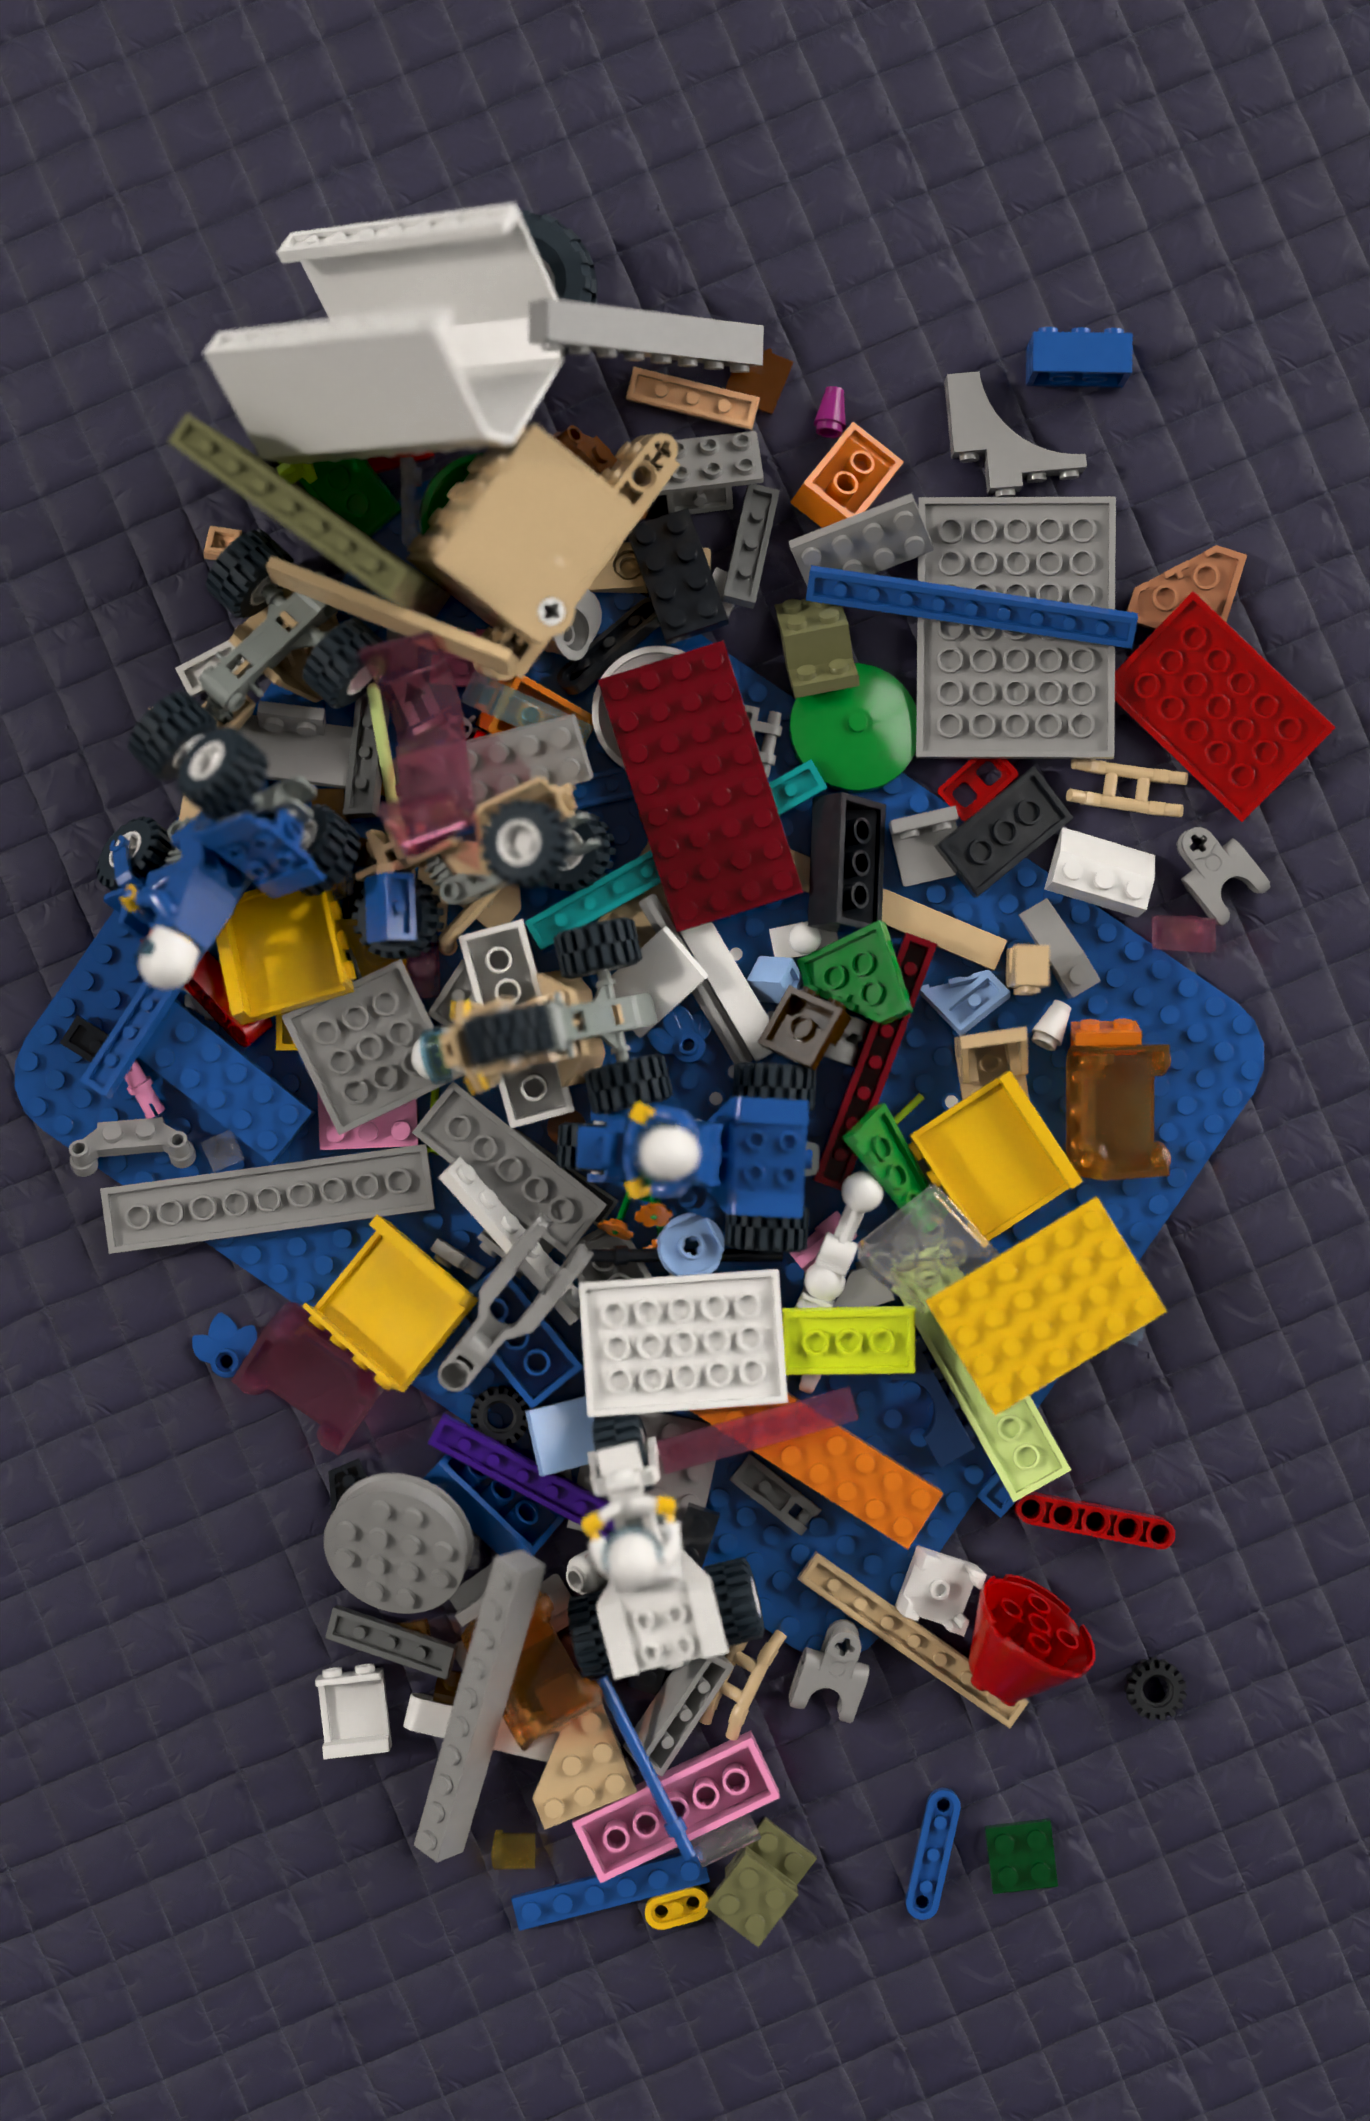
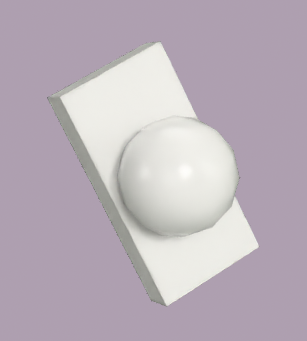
[769,921,838,958]

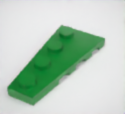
[843,1103,946,1234]

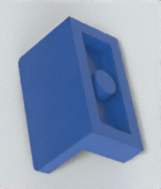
[365,872,417,943]

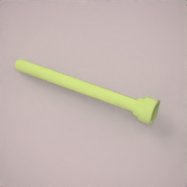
[367,683,412,838]

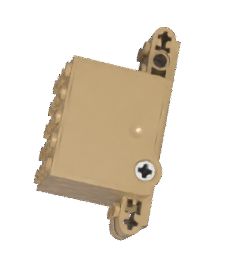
[406,424,680,681]

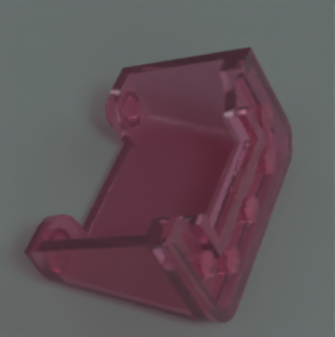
[231,1302,385,1456]

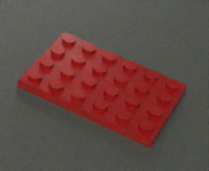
[1115,591,1336,822]

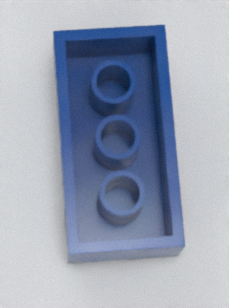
[461,1269,584,1409]

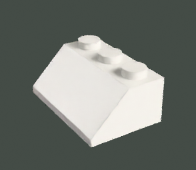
[1044,827,1155,917]

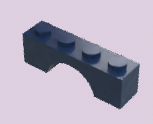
[889,1334,976,1468]

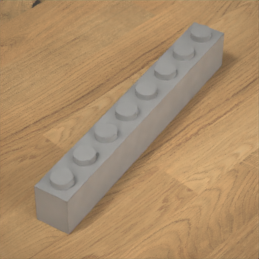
[528,299,764,373]

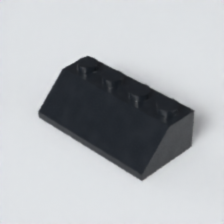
[808,792,886,933]

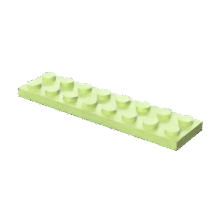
[885,1239,1071,1502]

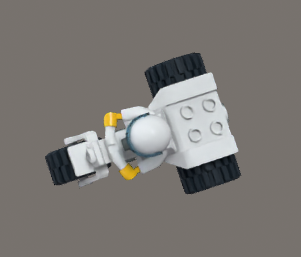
[567,1414,764,1679]

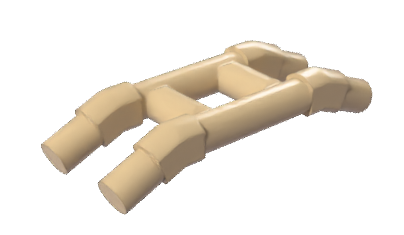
[1066,759,1188,818]
[699,1630,787,1741]

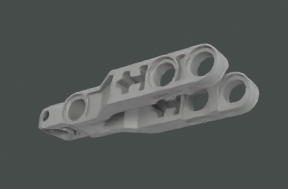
[438,1212,594,1392]

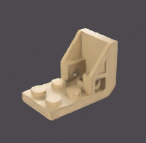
[954,1027,1029,1100]

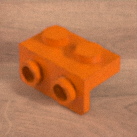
[1070,1018,1142,1055]

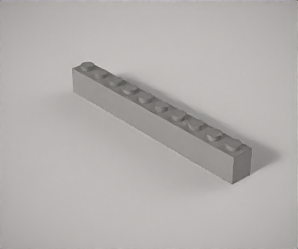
[414,1549,546,1862]

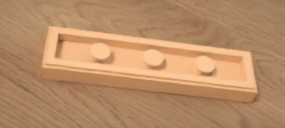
[626,366,760,431]

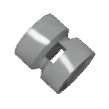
[823,1016,871,1068]

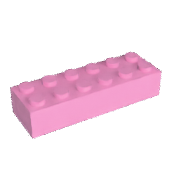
[572,1730,780,1883]

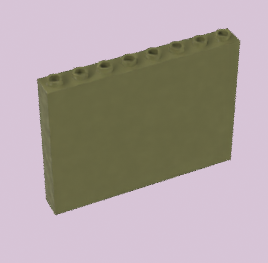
[168,413,451,620]

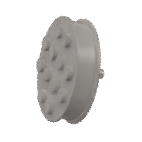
[324,1473,473,1614]

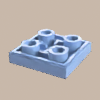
[525,1396,595,1476]

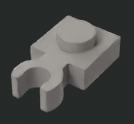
[430,1237,485,1280]

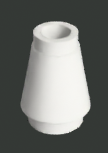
[1031,1000,1072,1051]

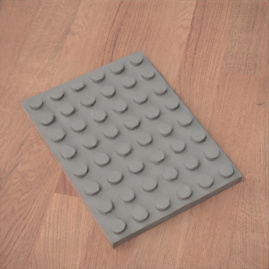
[916,497,1116,759]

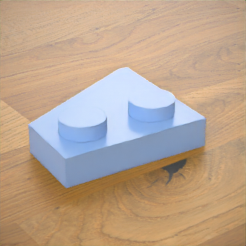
[919,970,1011,1036]

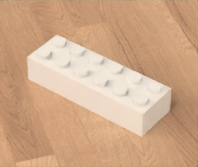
[458,919,575,1128]

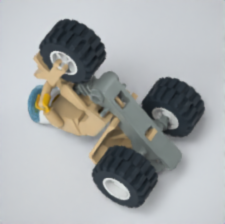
[411,918,673,1115]

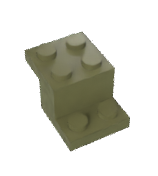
[774,599,860,698]
[705,1816,817,1947]

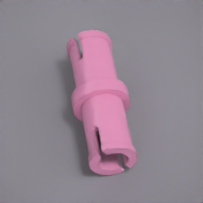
[125,1059,165,1119]

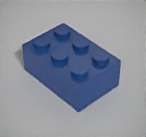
[1026,327,1133,387]

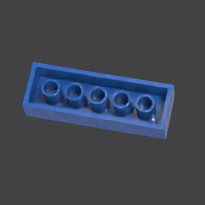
[138,999,316,1163]

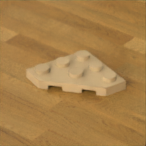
[532,1698,637,1829]

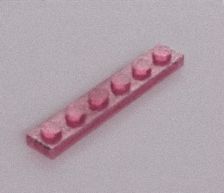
[657,1386,859,1474]

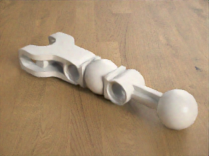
[795,1171,884,1394]

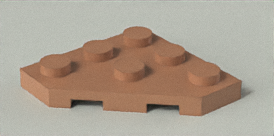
[1126,545,1247,631]

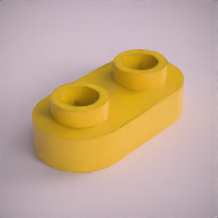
[645,1886,709,1930]

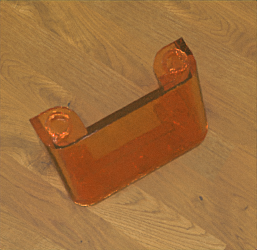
[1066,1043,1171,1181]
[461,1589,603,1751]

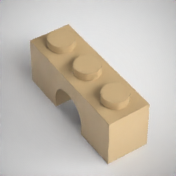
[1005,945,1050,996]

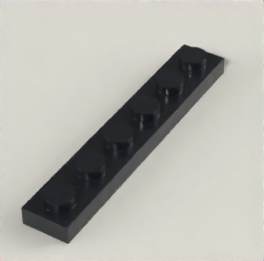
[626,1502,720,1695]

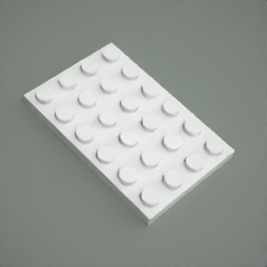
[579,1269,788,1417]

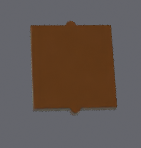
[725,348,794,415]

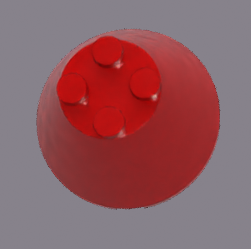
[968,1574,1096,1707]

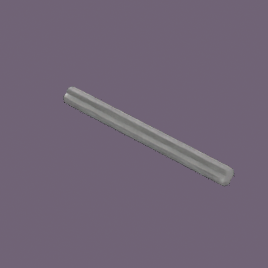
[639,894,753,1065]

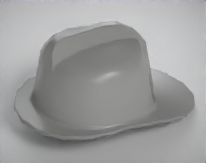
[544,590,602,661]

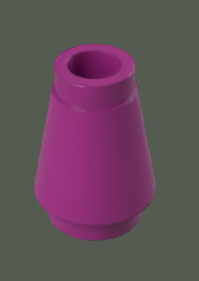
[814,386,846,438]

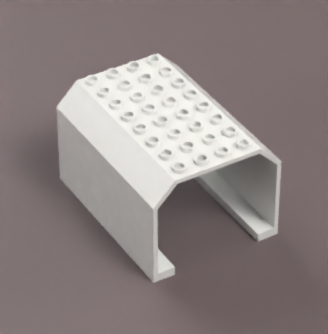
[204,203,564,464]

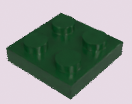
[984,1818,1058,1894]

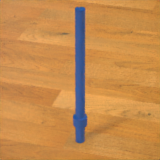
[596,1675,696,1860]

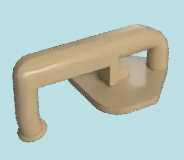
[438,885,521,956]

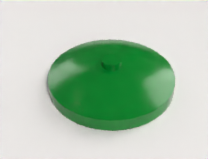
[789,663,917,793]

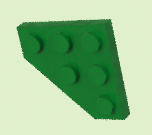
[797,920,913,1025]

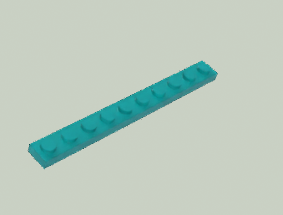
[525,759,827,951]

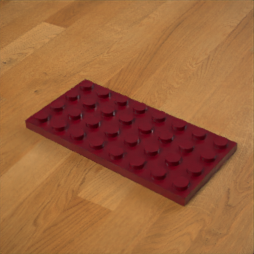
[598,640,803,933]

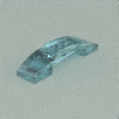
[460,671,593,746]

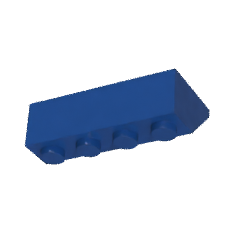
[423,1426,565,1556]

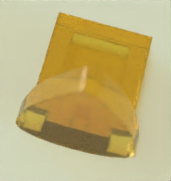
[491,1830,536,1870]

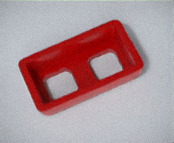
[938,759,1018,821]

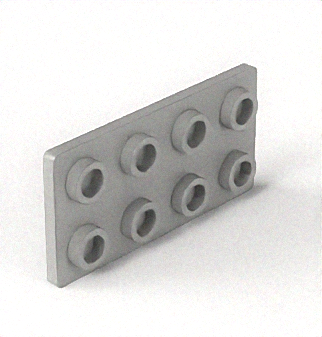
[632,431,764,514]
[239,701,353,789]

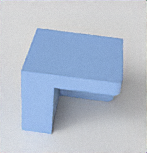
[747,956,803,1003]

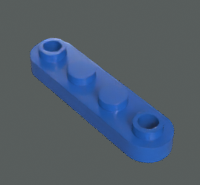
[905,1788,961,1920]

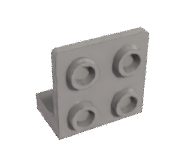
[888,806,958,887]

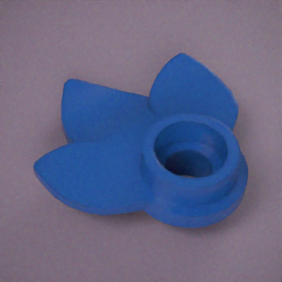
[648,1004,712,1064]
[192,1312,257,1378]

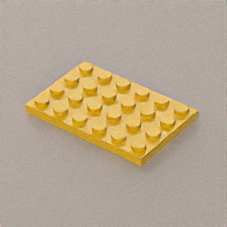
[925,1197,1167,1416]

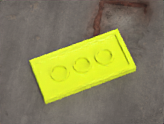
[782,1306,915,1375]

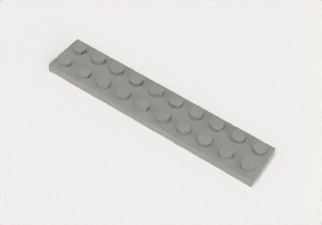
[100,1144,436,1254]

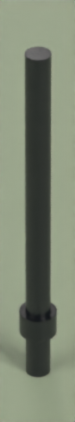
[588,1246,783,1265]

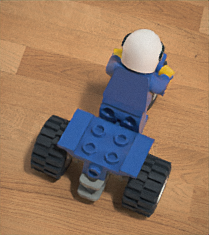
[96,726,360,990]
[556,1062,820,1252]

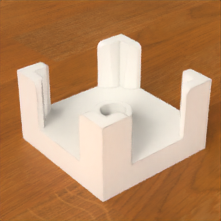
[895,1545,987,1636]

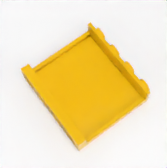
[216,885,356,1025]
[908,1071,1083,1247]
[302,1214,479,1393]

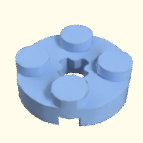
[657,1213,725,1276]

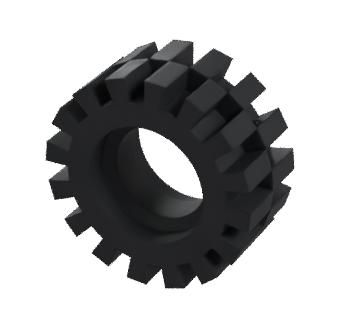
[470,1385,530,1446]
[1124,1657,1187,1721]

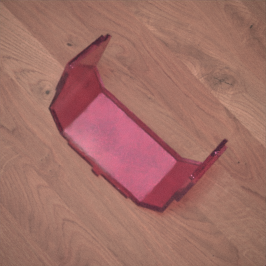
[359,631,475,857]

